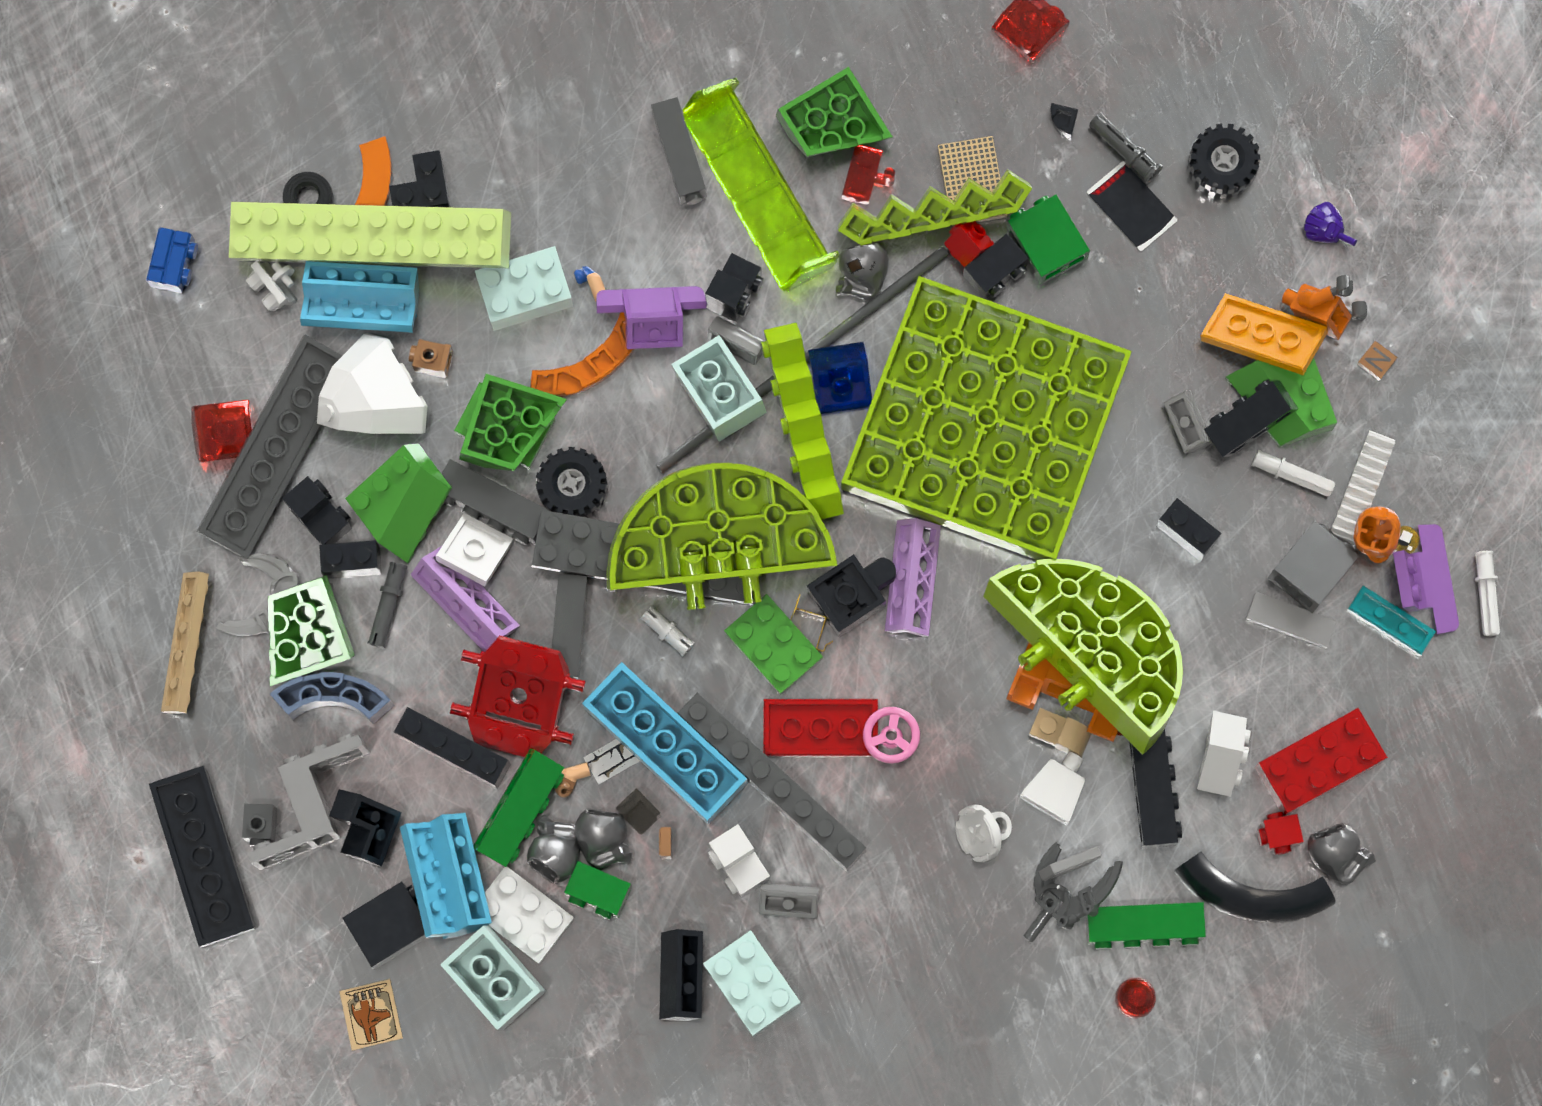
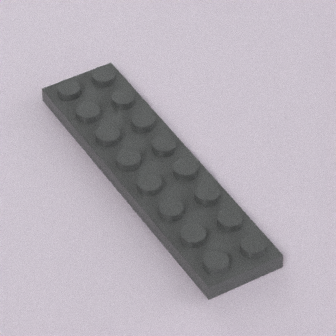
[196,334,342,559]
[531,510,761,605]

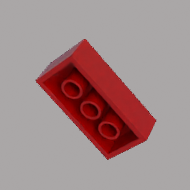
[1255,708,1388,816]

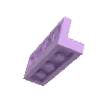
[885,518,941,637]
[411,545,520,651]

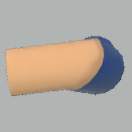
[574,266,605,302]

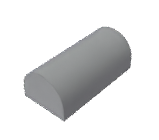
[707,316,763,365]
[1163,390,1212,454]
[759,883,819,918]

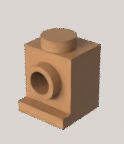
[409,339,453,378]

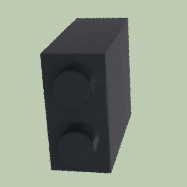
[342,881,426,969]

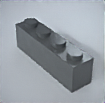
[442,459,549,545]

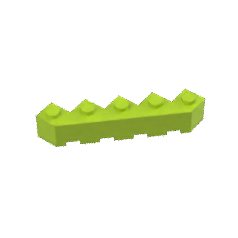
[838,169,1032,245]
[761,323,844,519]

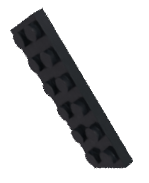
[149,766,255,948]

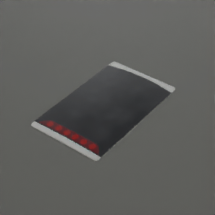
[1087,161,1177,251]

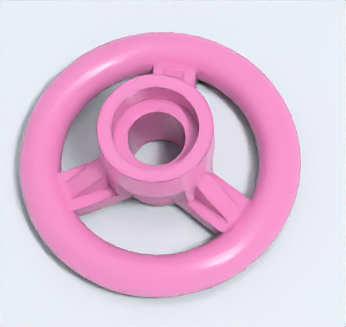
[863,707,920,764]

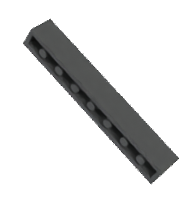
[678,692,866,873]

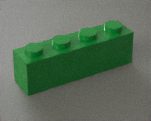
[473,748,565,867]
[1086,902,1206,950]

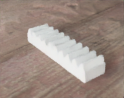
[1330,430,1396,545]

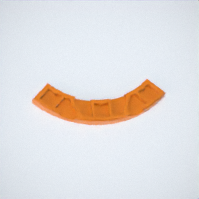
[355,136,392,206]
[530,312,634,398]

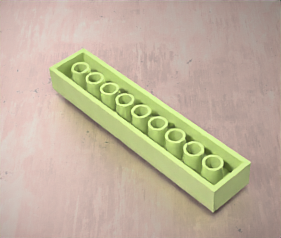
[229,202,511,269]

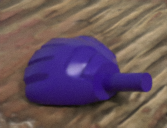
[1304,202,1357,246]

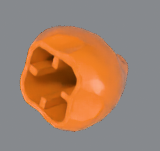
[1353,506,1401,563]

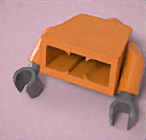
[1282,275,1367,340]

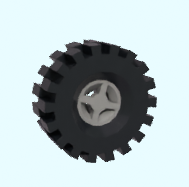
[1188,123,1261,198]
[536,447,608,518]

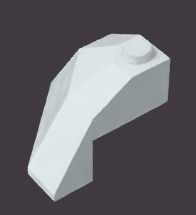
[317,333,427,434]

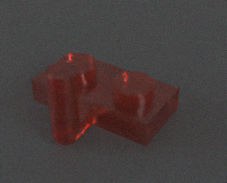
[842,145,895,205]

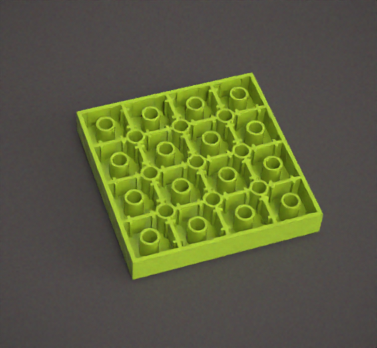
[841,276,1132,560]

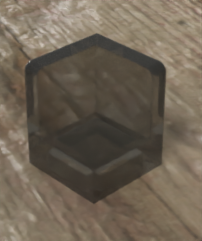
[616,788,661,835]

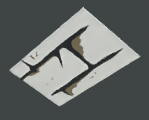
[583,739,640,784]

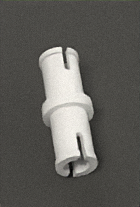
[640,605,695,657]

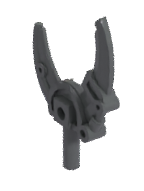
[1023,842,1123,943]

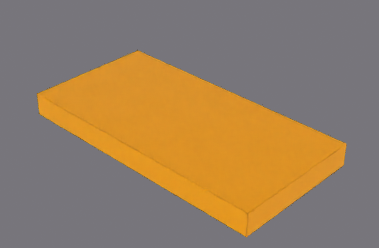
[1200,293,1328,375]

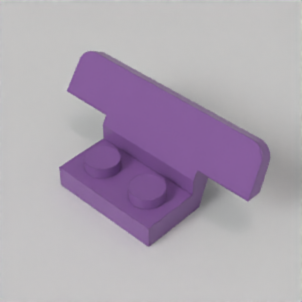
[596,286,706,349]
[1393,524,1459,635]

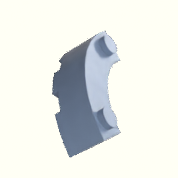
[270,672,395,724]

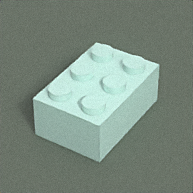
[475,246,573,331]
[671,335,767,442]
[440,925,546,1030]
[703,930,801,1038]

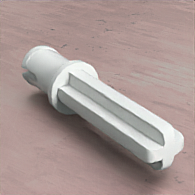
[1251,449,1335,497]
[1475,551,1500,636]

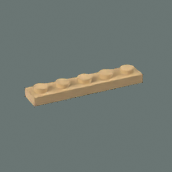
[161,571,209,714]

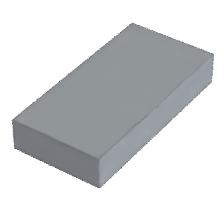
[1039,846,1102,881]

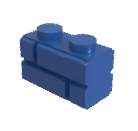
[146,227,198,293]

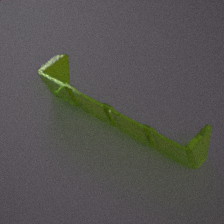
[682,78,840,292]

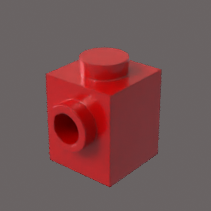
[944,221,994,267]
[1257,812,1304,855]

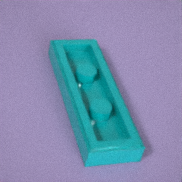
[1347,586,1436,656]

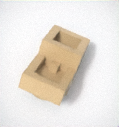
[1029,708,1092,758]

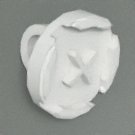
[955,805,1012,862]

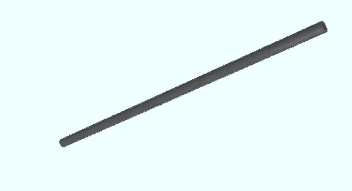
[656,246,949,474]

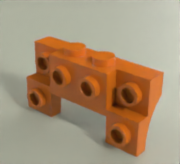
[1006,643,1118,742]

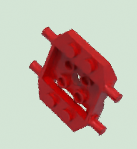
[450,635,586,757]

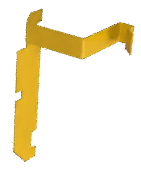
[790,594,833,652]

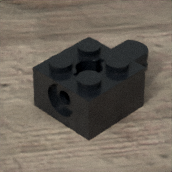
[807,554,896,638]

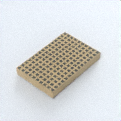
[938,136,1007,227]

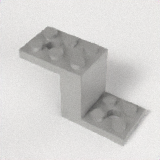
[248,733,370,870]

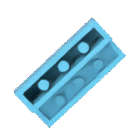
[300,261,419,333]
[400,813,492,939]

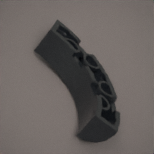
[1174,852,1336,923]

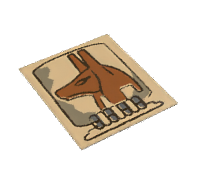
[339,979,403,1050]

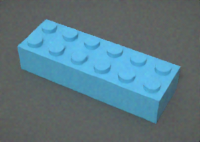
[582,662,748,825]

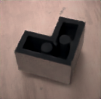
[389,150,451,208]
[705,253,764,323]
[282,476,352,545]
[329,789,402,867]

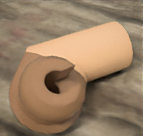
[555,762,591,798]

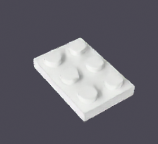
[485,867,575,964]

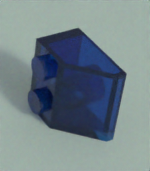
[808,342,872,414]

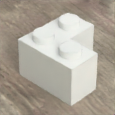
[1197,711,1251,797]
[707,824,770,898]

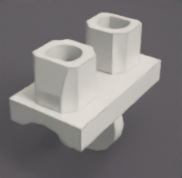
[246,260,297,311]

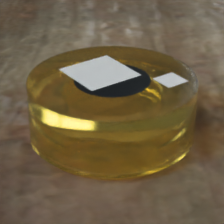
[1394,526,1419,554]

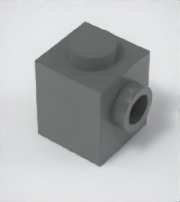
[242,804,277,846]

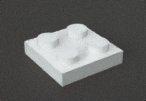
[436,513,513,586]

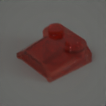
[992,0,1070,64]
[191,400,252,463]

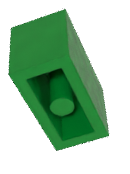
[564,861,632,920]

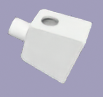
[1020,751,1086,825]

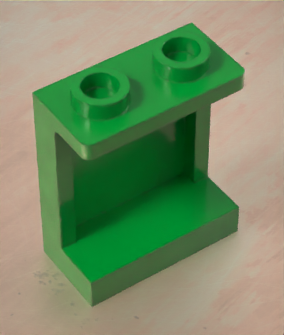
[1007,194,1090,284]

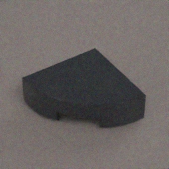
[1050,103,1078,138]

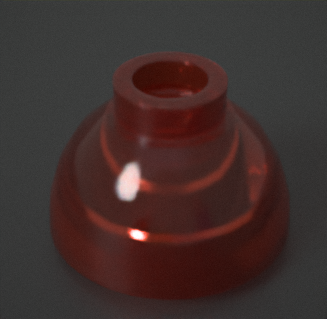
[1115,978,1156,1018]

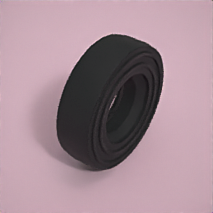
[283,172,333,204]

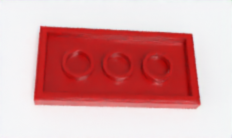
[763,699,878,757]

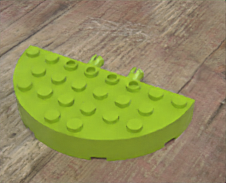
[606,463,837,610]
[983,559,1183,755]

